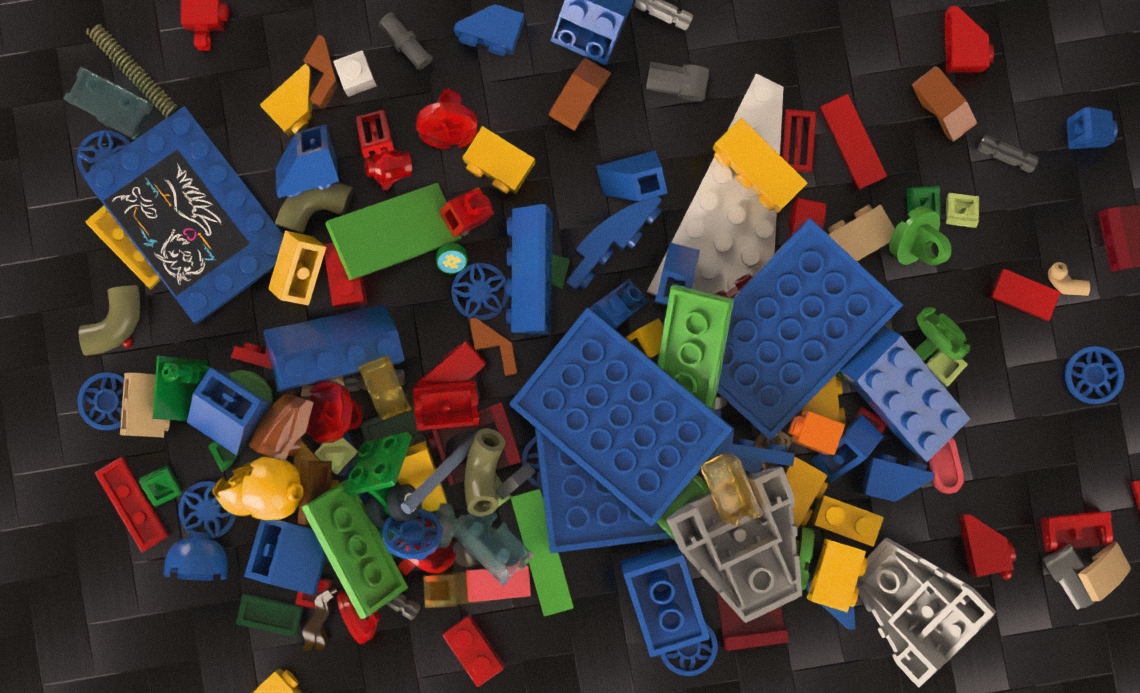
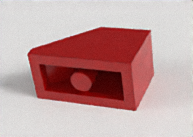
[945,6,994,73]
[957,513,1016,577]

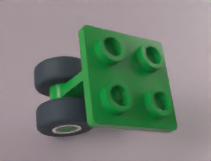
[344,432,422,527]

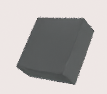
[496,463,536,500]

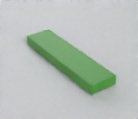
[510,488,574,617]

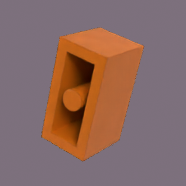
[788,411,845,455]

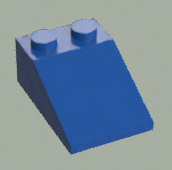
[620,543,710,658]

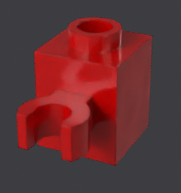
[181,0,229,51]
[439,187,494,238]

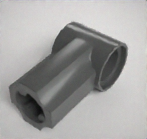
[646,62,709,102]
[1043,543,1095,610]

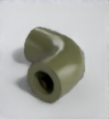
[274,182,354,234]
[79,285,141,356]
[464,428,505,516]

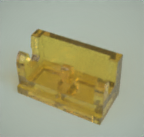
[700,452,762,526]

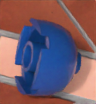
[163,532,228,581]

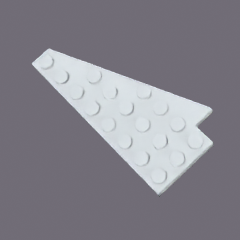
[647,74,783,296]

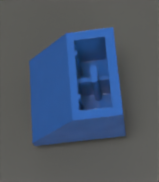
[550,0,634,65]
[276,124,339,198]
[187,367,272,456]
[244,519,327,595]

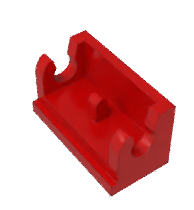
[413,381,479,431]
[1041,511,1113,552]

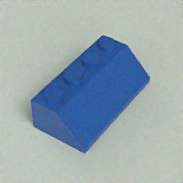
[506,204,553,335]
[263,305,405,392]

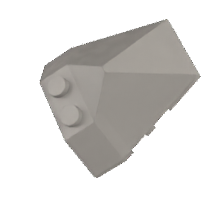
[667,466,802,623]
[855,538,996,687]

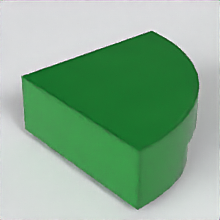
[552,254,570,289]
[208,441,238,473]

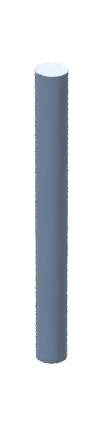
[401,428,481,514]

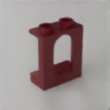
[428,402,522,485]

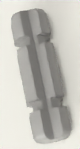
[634,0,693,30]

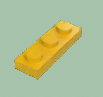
[85,205,161,290]

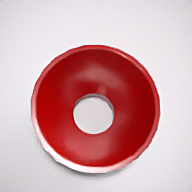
[337,590,380,644]

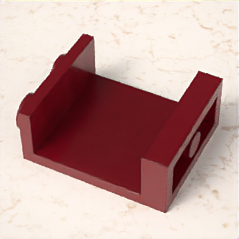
[1098,204,1140,272]
[716,591,789,651]

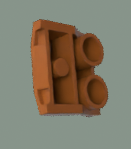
[249,390,314,460]

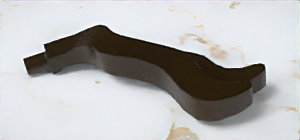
[302,586,340,653]

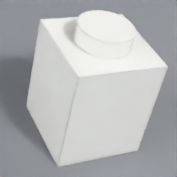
[333,51,377,97]

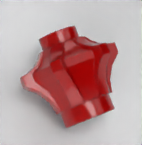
[365,147,412,191]

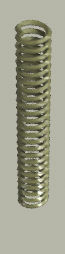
[86,24,178,118]

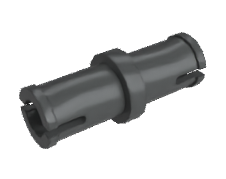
[378,12,433,70]

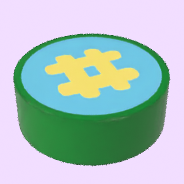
[436,243,467,274]

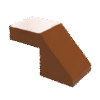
[303,35,339,111]
[549,58,611,131]
[911,66,977,142]
[470,318,518,377]

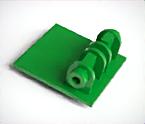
[153,356,213,421]

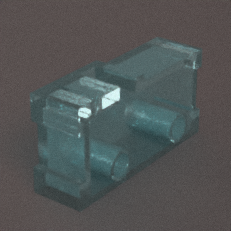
[63,67,153,140]
[449,512,534,586]

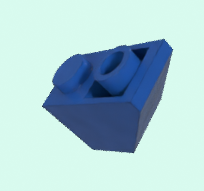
[454,4,525,56]
[596,150,668,201]
[654,242,700,306]
[590,279,649,329]
[860,453,935,502]

